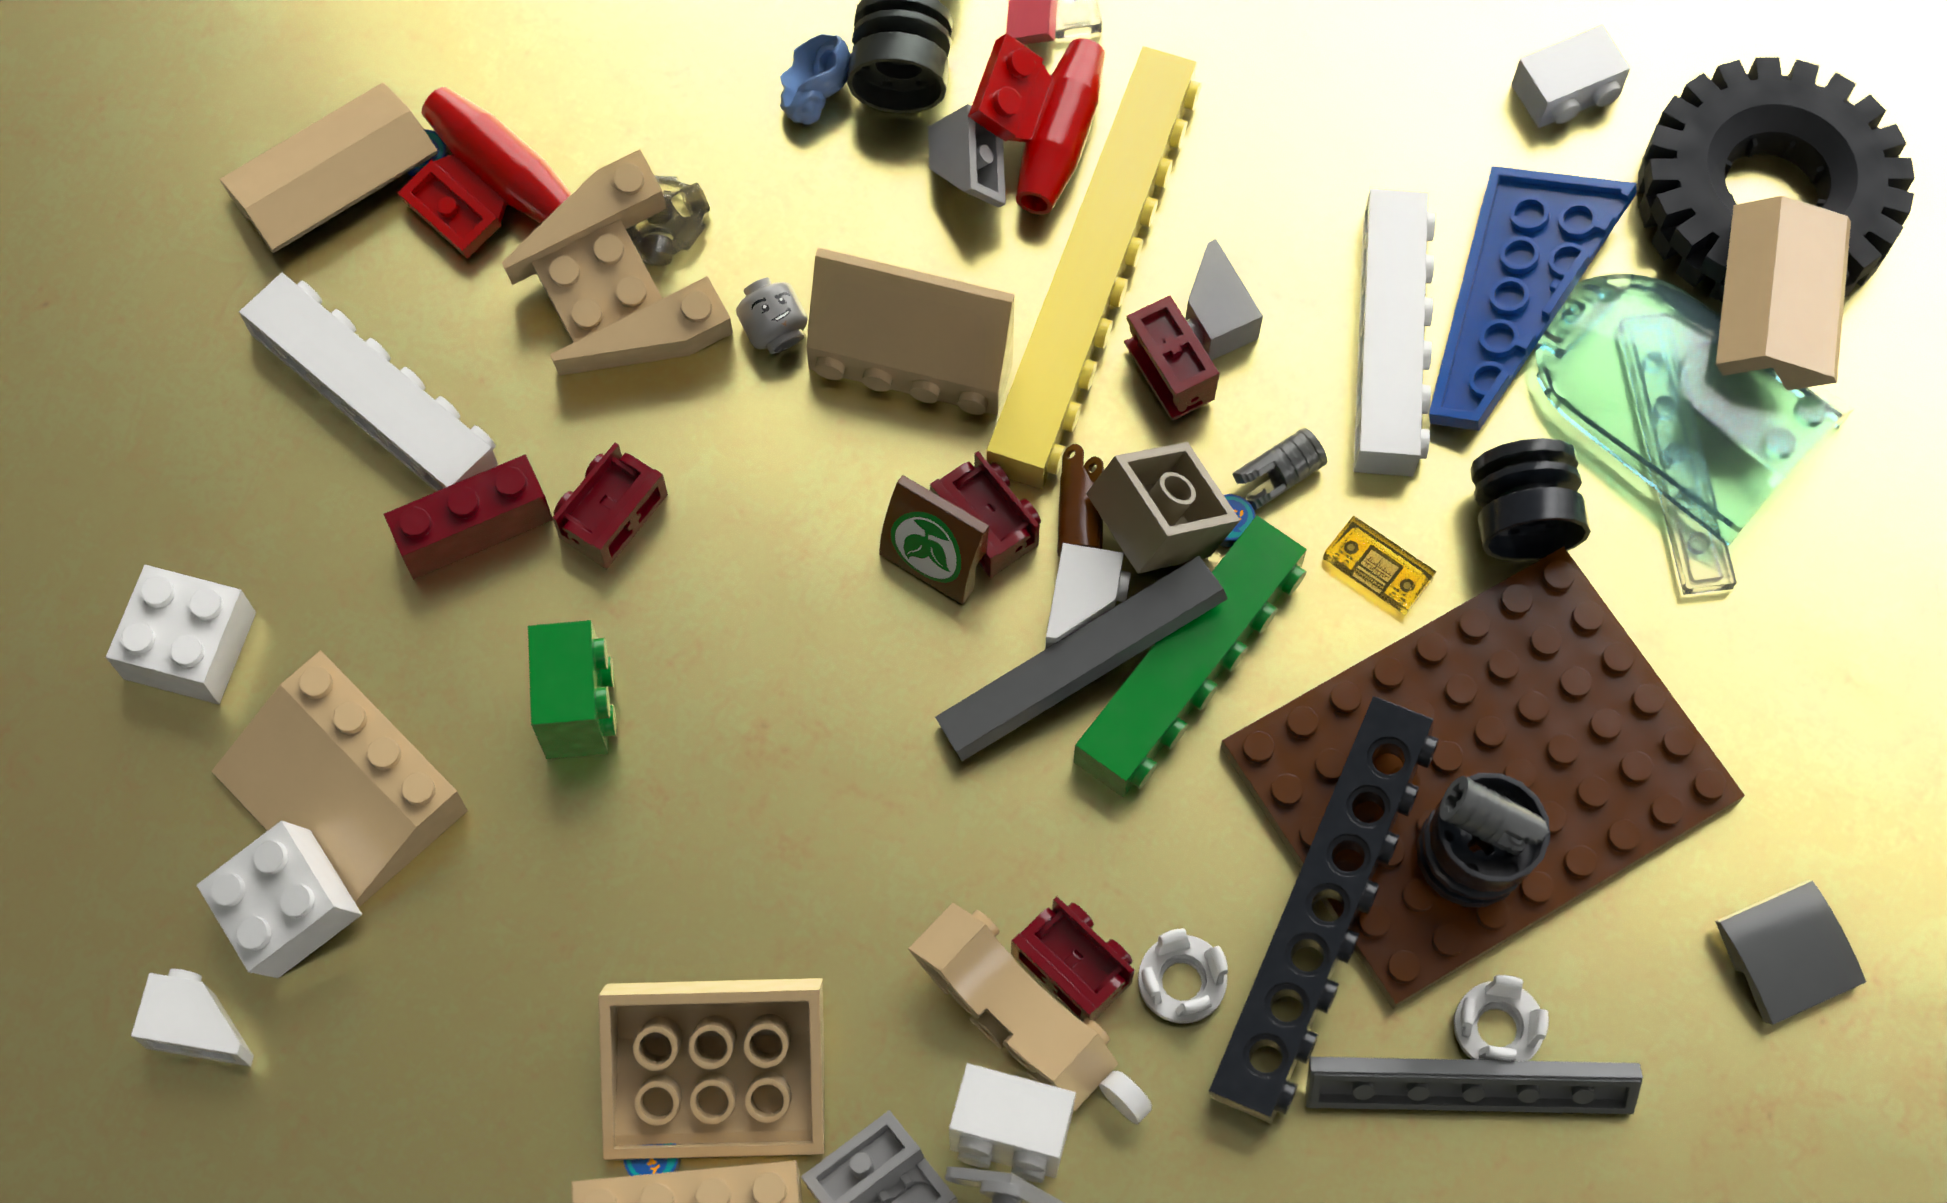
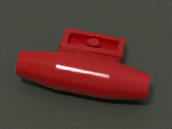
[968,33,1105,215]
[398,87,572,259]

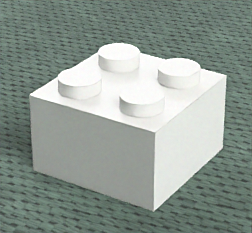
[106,564,256,704]
[197,820,362,978]
[949,1064,1076,1182]

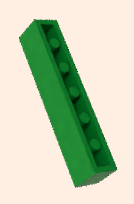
[1073,515,1307,798]

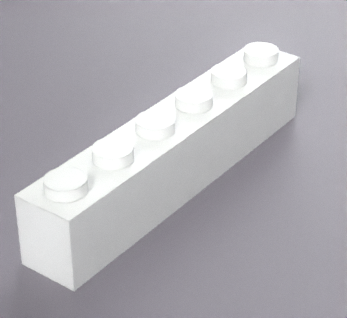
[1353,188,1436,477]
[239,272,498,492]

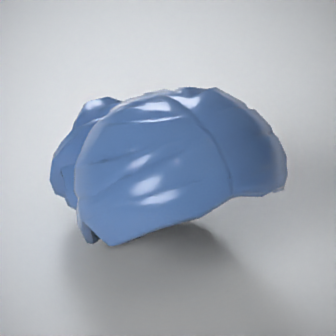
[780,34,851,125]

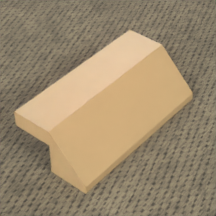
[220,82,438,253]
[1716,195,1851,391]

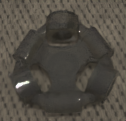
[626,175,710,266]

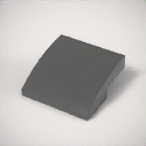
[1715,880,1867,1025]

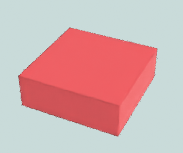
[1006,0,1058,45]

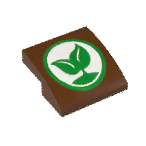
[879,475,989,604]

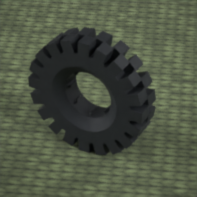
[1637,57,1915,302]

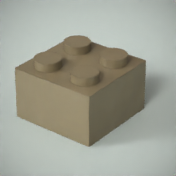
[1086,442,1240,573]

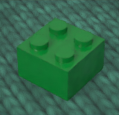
[528,620,617,759]

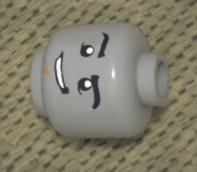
[736,277,808,354]

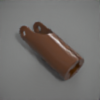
[1057,444,1104,557]

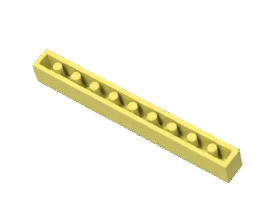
[986,46,1202,490]

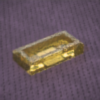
[1323,515,1437,615]

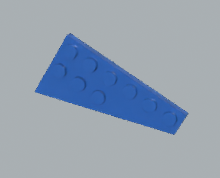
[1429,166,1637,431]

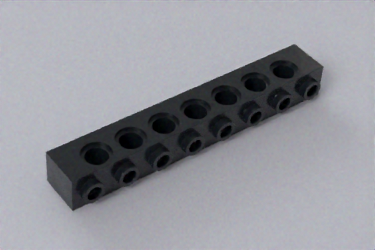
[1209,696,1439,1124]

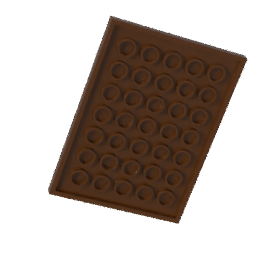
[1221,546,1745,1009]

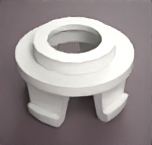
[1138,928,1228,1023]
[1454,975,1549,1061]

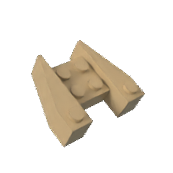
[501,149,733,376]

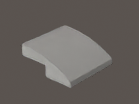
[801,1110,959,1203]

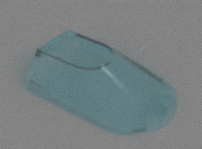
[1534,273,1854,546]

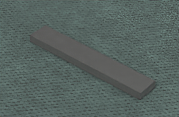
[935,556,1228,761]
[1305,1057,1643,1114]

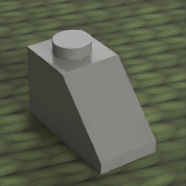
[928,104,1006,208]
[1185,239,1263,360]

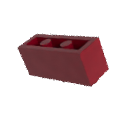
[383,454,553,580]

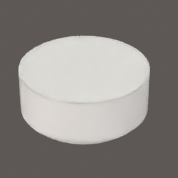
[1099,1071,1152,1124]

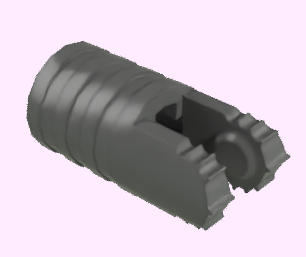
[1232,427,1328,510]
[1439,776,1550,855]

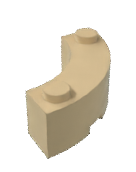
[908,902,1118,1111]

